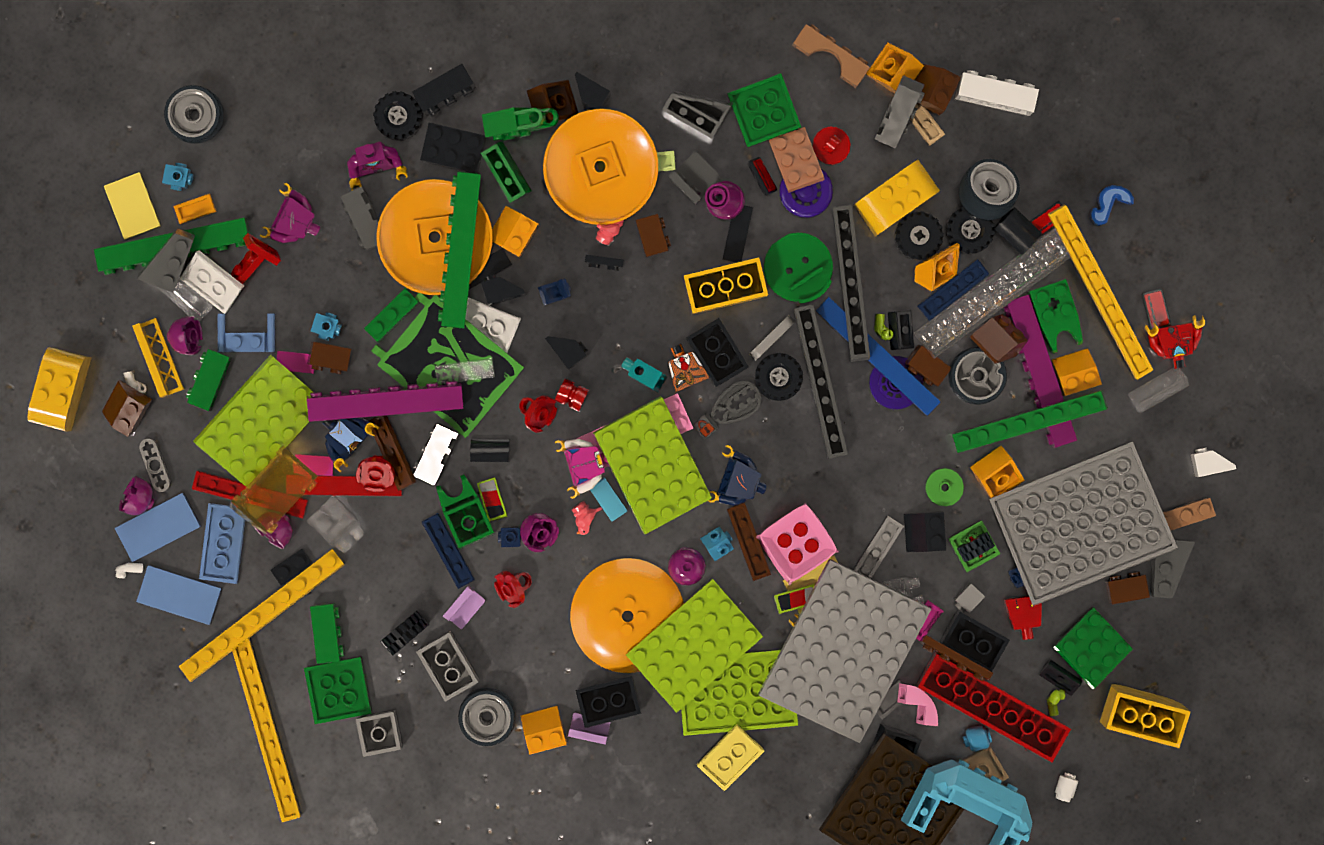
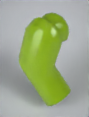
[874,314,893,341]
[1047,690,1066,716]

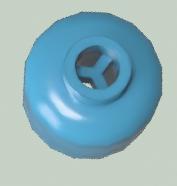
[963,725,992,752]

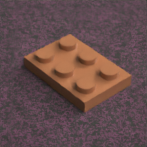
[769,127,825,193]

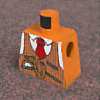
[668,344,709,392]

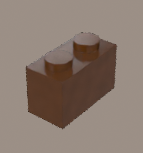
[636,214,671,258]
[307,342,351,374]
[905,345,951,387]
[1105,571,1150,605]

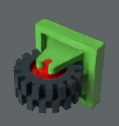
[948,520,1000,572]

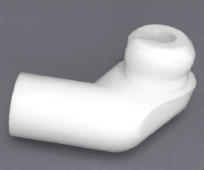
[123,371,147,394]
[115,562,143,578]

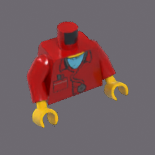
[1145,315,1205,369]

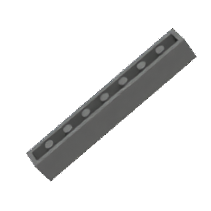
[833,205,870,362]
[793,304,848,459]

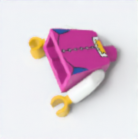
[555,439,608,499]

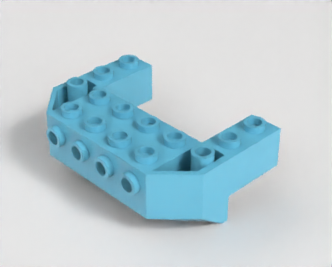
[901,759,1032,845]

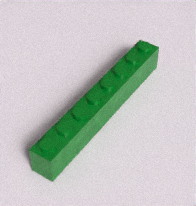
[438,171,481,328]
[94,218,250,275]
[952,390,1108,453]

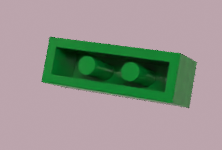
[481,141,532,203]
[364,288,420,343]
[186,349,232,411]
[310,603,344,664]

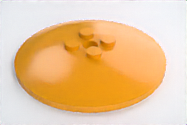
[543,109,658,225]
[377,179,493,295]
[570,558,684,673]

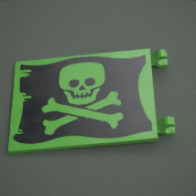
[371,293,524,438]

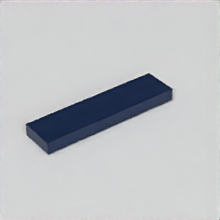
[917,259,989,321]
[422,513,475,589]

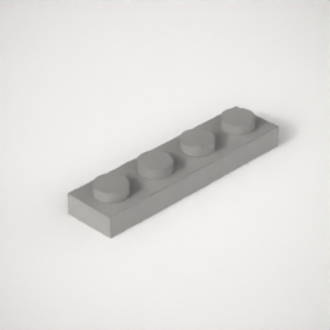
[853,516,904,578]

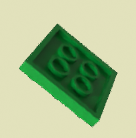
[727,73,801,148]
[1053,607,1133,689]
[304,657,372,724]

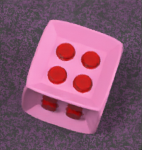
[756,503,839,585]

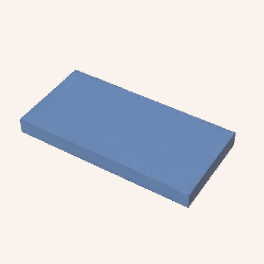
[115,493,201,562]
[199,503,247,584]
[136,565,222,625]

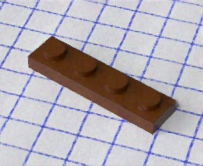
[369,415,416,491]
[727,503,771,581]
[919,635,993,682]

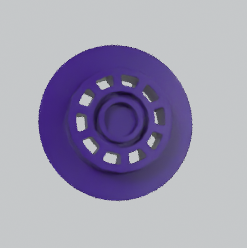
[779,169,833,218]
[869,356,923,409]

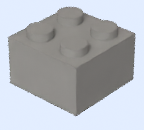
[356,710,403,757]

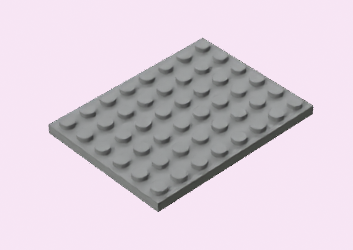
[989,442,1178,606]
[758,559,931,743]

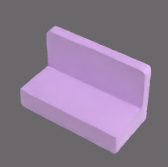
[443,586,485,629]
[568,712,610,745]

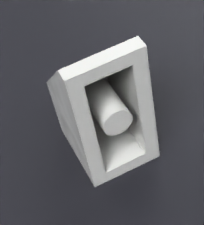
[1191,447,1236,477]

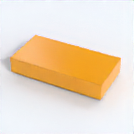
[173,193,217,225]

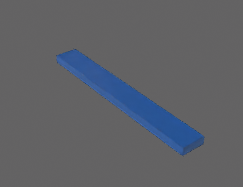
[816,297,941,416]

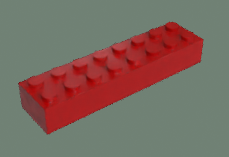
[916,652,1071,763]

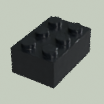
[412,64,476,116]
[420,123,486,174]
[686,318,749,387]
[939,610,1010,672]
[575,676,642,728]

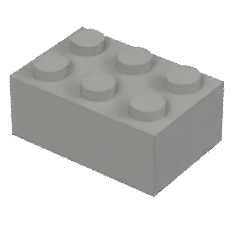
[416,631,480,702]

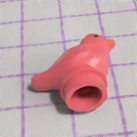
[596,220,624,245]
[572,501,603,535]

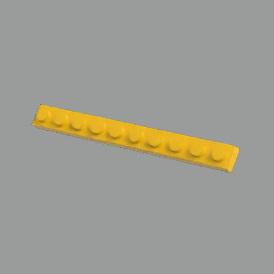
[1048,204,1153,380]
[179,549,345,682]
[232,638,301,822]

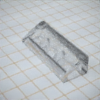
[156,278,213,322]
[435,358,495,384]
[1128,368,1189,413]

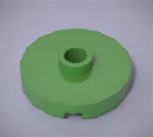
[925,468,964,507]

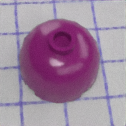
[167,316,203,355]
[119,476,154,515]
[254,512,293,549]
[520,513,559,552]
[668,547,706,586]

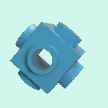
[162,162,193,191]
[311,312,342,341]
[700,526,734,561]

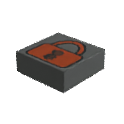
[692,413,719,439]

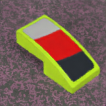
[477,477,508,522]
[774,584,814,614]

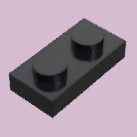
[585,255,624,271]
[270,548,313,586]
[1039,660,1082,696]

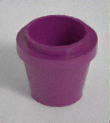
[705,181,745,220]

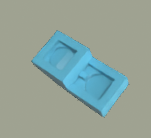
[590,477,627,521]

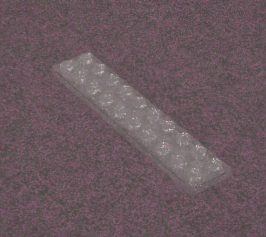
[913,228,1089,359]

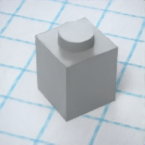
[954,583,985,613]

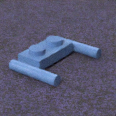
[217,314,275,352]

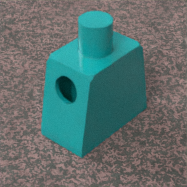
[621,357,668,393]

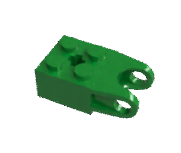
[482,107,559,141]
[1027,279,1083,354]
[436,474,494,550]

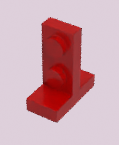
[231,233,281,284]

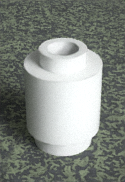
[1055,772,1078,802]

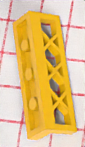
[132,318,184,398]

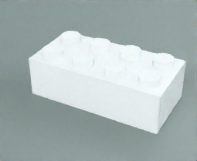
[955,70,1039,116]

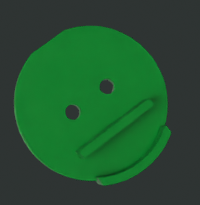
[764,233,833,304]

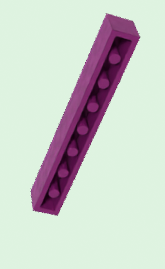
[1003,295,1077,448]
[307,381,463,422]

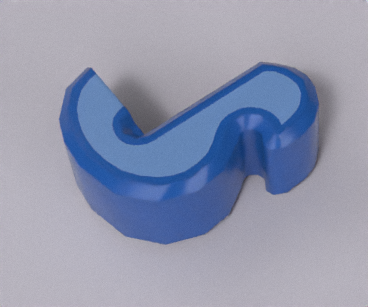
[1089,185,1134,226]

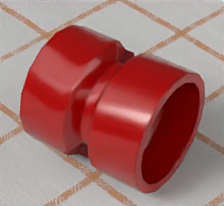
[555,378,589,412]

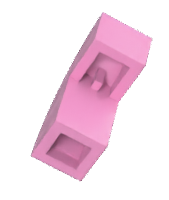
[897,683,938,726]

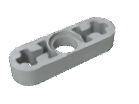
[749,315,795,361]
[139,439,171,492]

